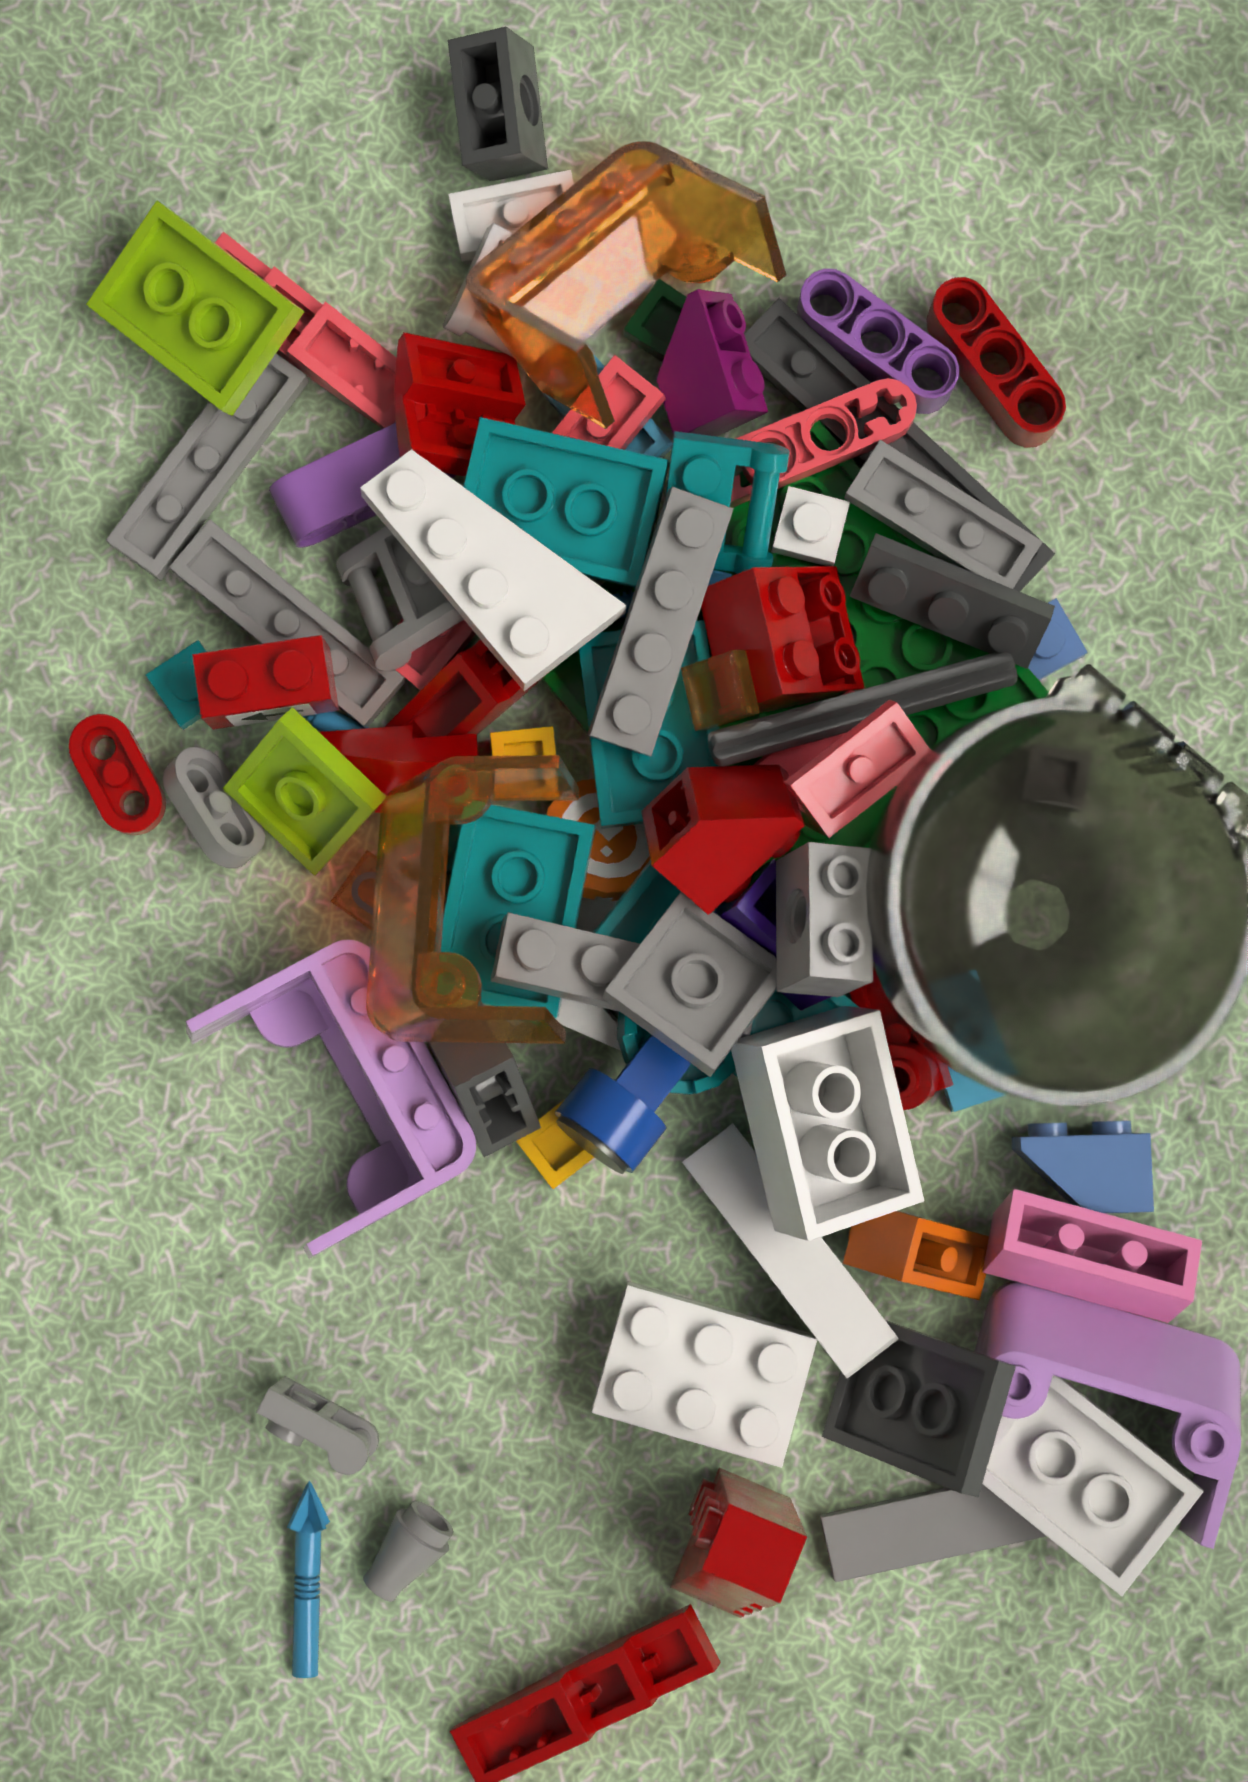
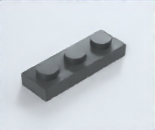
[850,533,1055,669]

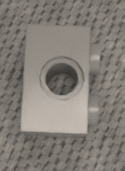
[776,842,873,997]

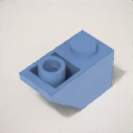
[1012,1121,1154,1213]

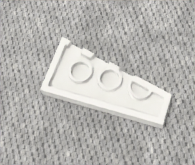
[360,449,626,691]

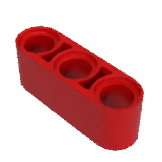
[926,277,1066,448]

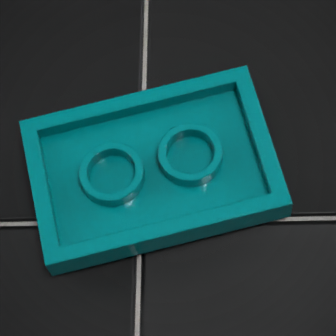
[464,417,670,588]
[579,620,719,829]
[428,800,596,1018]

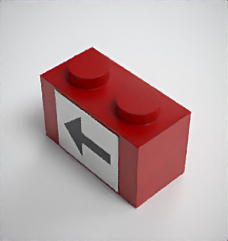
[192,635,339,730]

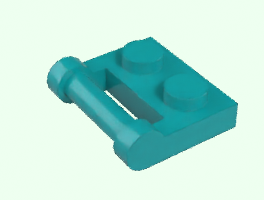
[665,431,790,574]

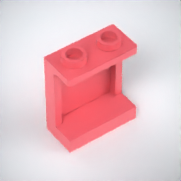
[754,690,935,838]

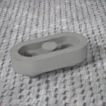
[163,747,265,868]

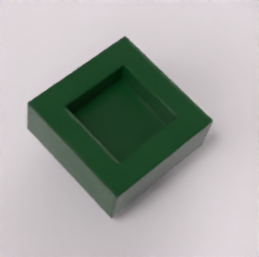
[623,279,686,362]

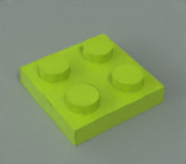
[222,707,387,876]

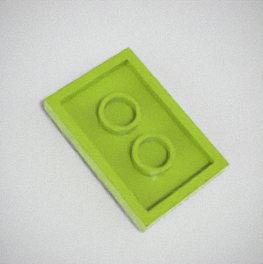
[86,200,305,416]

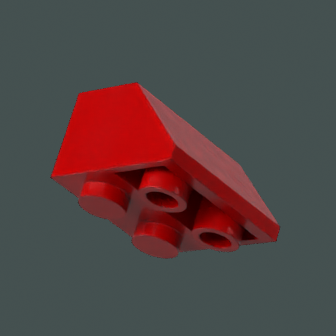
[701,566,865,715]
[641,764,805,915]

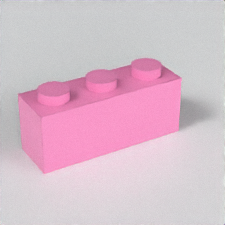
[983,1189,1202,1323]

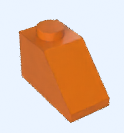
[842,1211,989,1300]

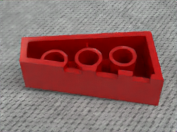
[670,1468,807,1618]

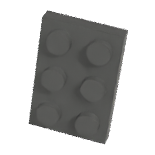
[822,1320,1016,1497]

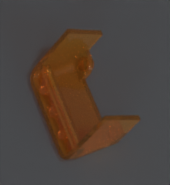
[466,141,786,429]
[366,755,579,1044]

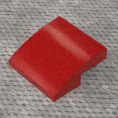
[395,332,526,476]

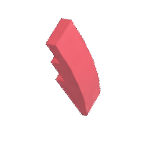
[215,232,396,429]

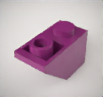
[656,289,768,437]

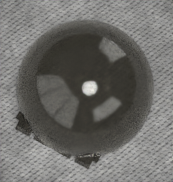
[866,664,1248,1106]

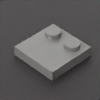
[602,892,777,1077]

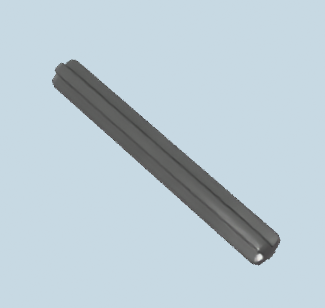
[707,652,1017,767]

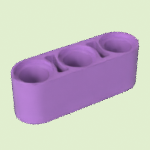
[797,268,959,414]
[269,423,456,548]

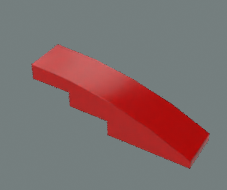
[450,1604,721,1782]

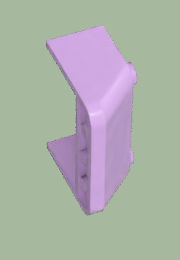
[186,940,476,1259]
[975,1281,1241,1549]

